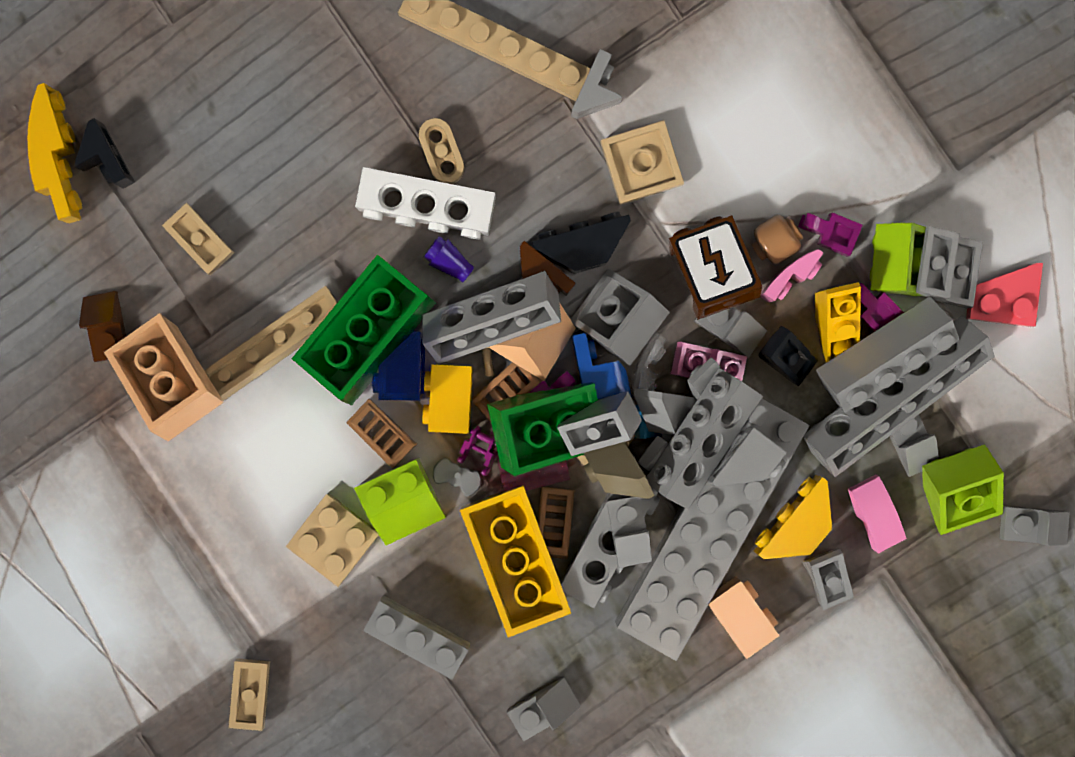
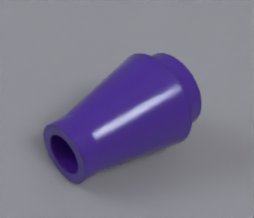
[424,236,474,283]

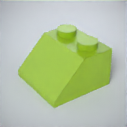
[870,223,926,297]
[922,444,1004,535]
[354,458,446,546]

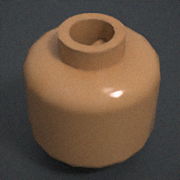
[751,214,804,264]

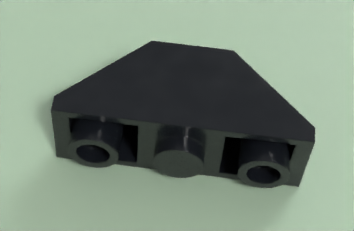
[532,212,631,274]

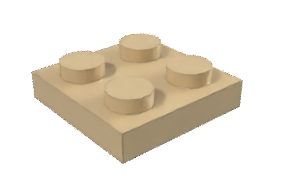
[600,120,684,205]
[286,493,379,587]

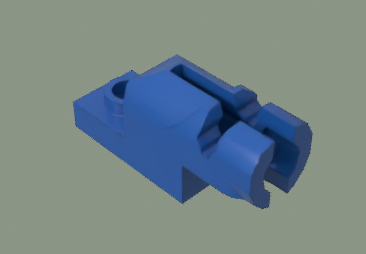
[572,333,632,400]

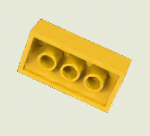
[460,486,572,638]

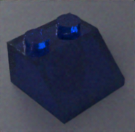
[372,331,425,401]

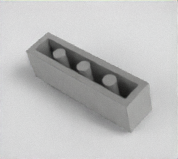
[816,296,960,413]

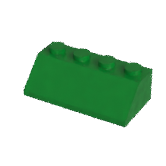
[291,254,436,405]

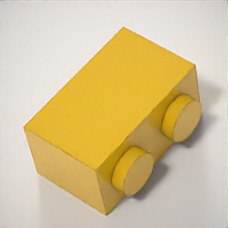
[422,364,473,434]

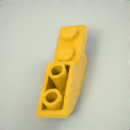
[27,83,82,224]

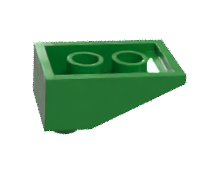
[487,382,598,476]

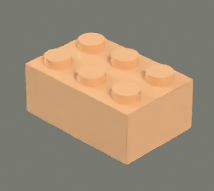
[104,313,224,442]

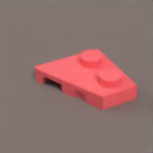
[966,263,1043,327]

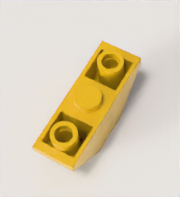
[815,282,861,363]
[753,475,832,559]

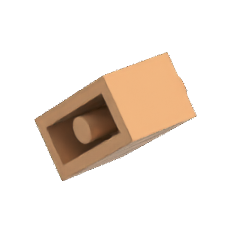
[708,576,779,659]

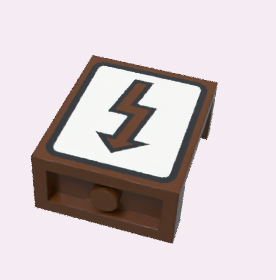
[669,215,762,320]

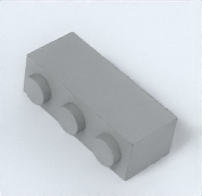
[363,595,470,680]

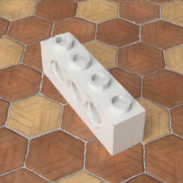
[355,167,496,240]

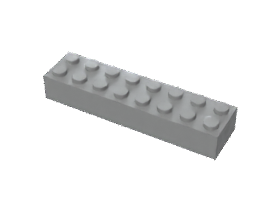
[615,399,810,661]

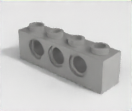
[423,271,561,364]
[646,368,763,509]
[560,486,660,608]

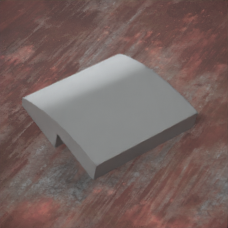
[916,226,983,309]

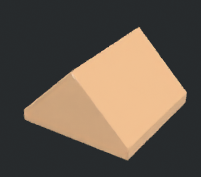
[489,302,576,381]

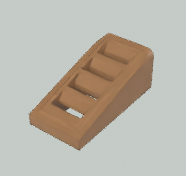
[471,362,543,422]
[346,399,417,469]
[538,487,575,559]

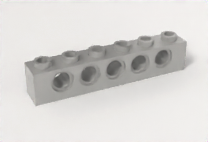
[803,316,995,477]

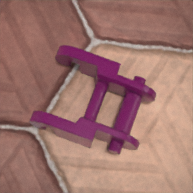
[457,426,498,476]

